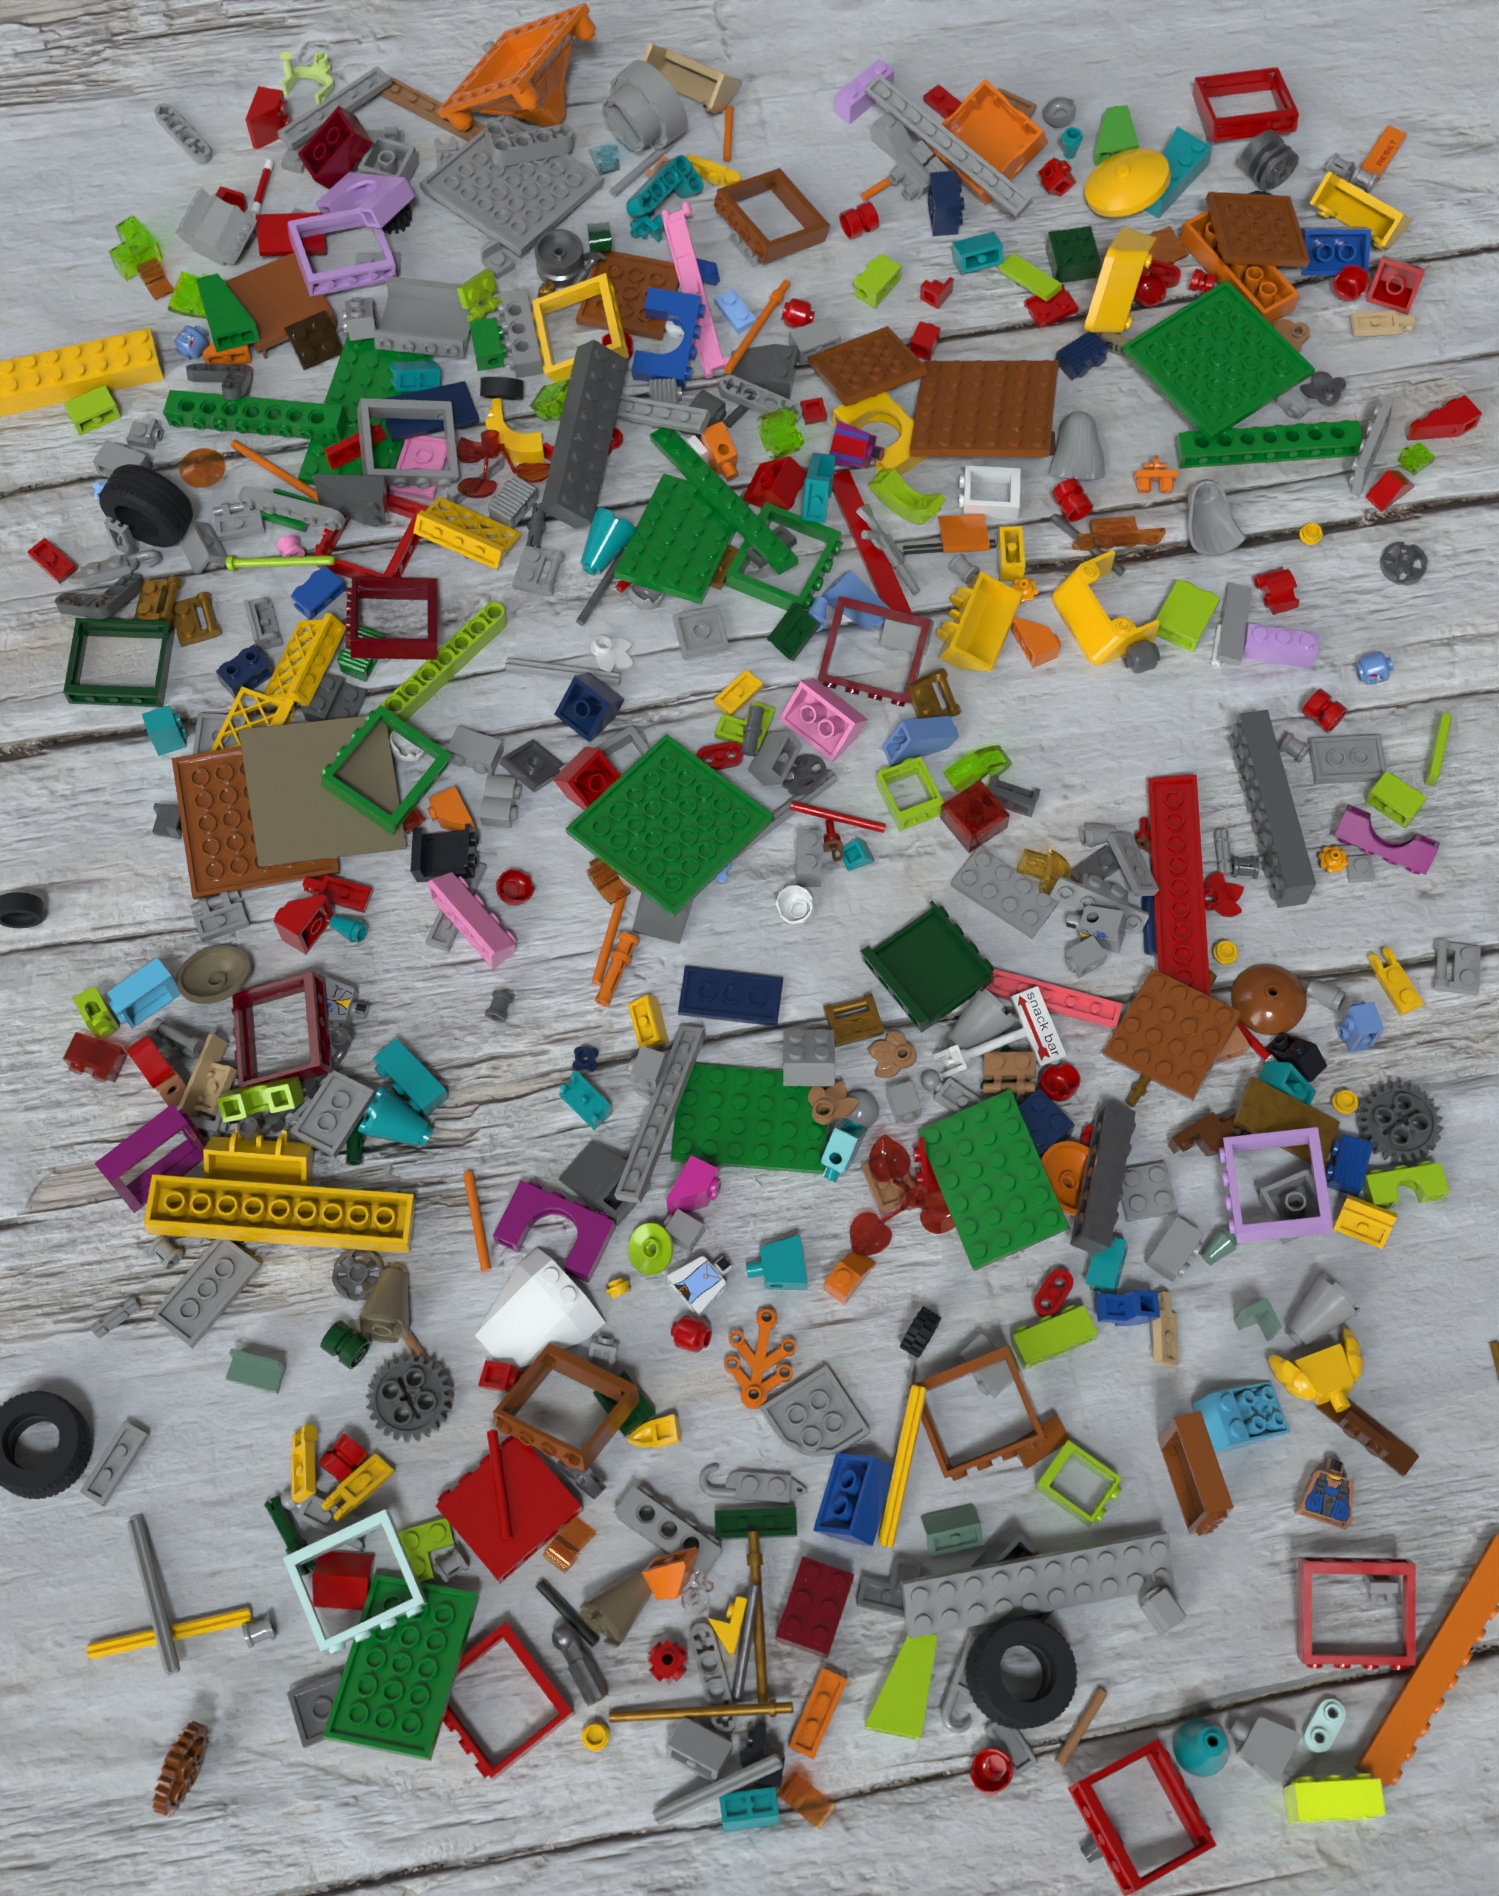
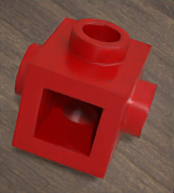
[1038,157,1076,197]
[648,1640,688,1684]

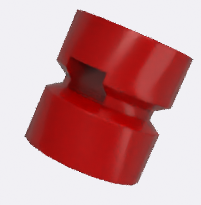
[839,201,880,240]
[1052,478,1093,522]
[1301,688,1348,733]
[317,1432,369,1482]

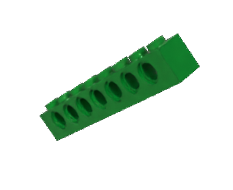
[163,390,348,442]
[1175,420,1363,469]

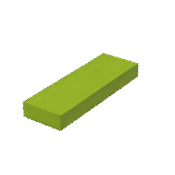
[998,253,1062,302]
[1424,712,1452,787]

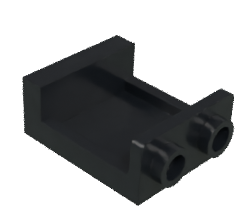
[410,824,479,883]

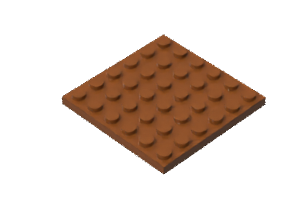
[910,360,1059,457]
[171,746,340,900]

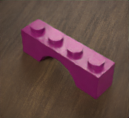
[1334,804,1440,875]

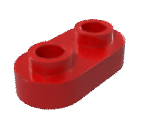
[1142,259,1181,288]
[696,742,744,771]
[1033,1269,1074,1318]

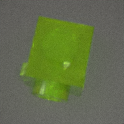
[1398,442,1435,476]

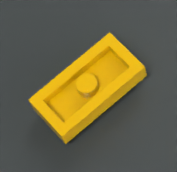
[713,669,763,717]

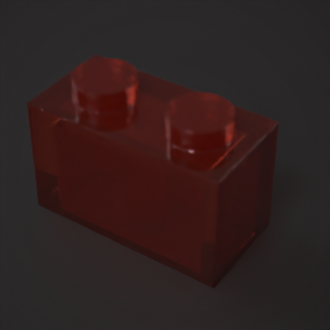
[63,1032,127,1083]

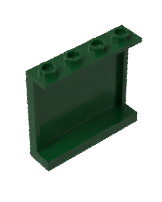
[861,900,994,1033]

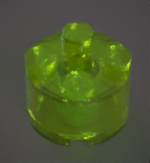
[757,407,804,460]

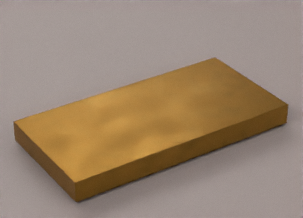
[1233,1077,1340,1167]

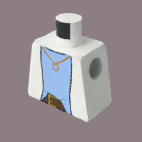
[667,1256,732,1319]

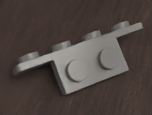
[1050,873,1149,934]

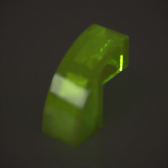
[943,745,1013,792]

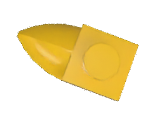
[627,1414,682,1449]

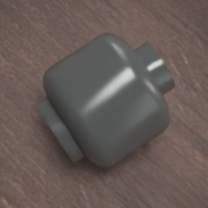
[1123,640,1160,674]

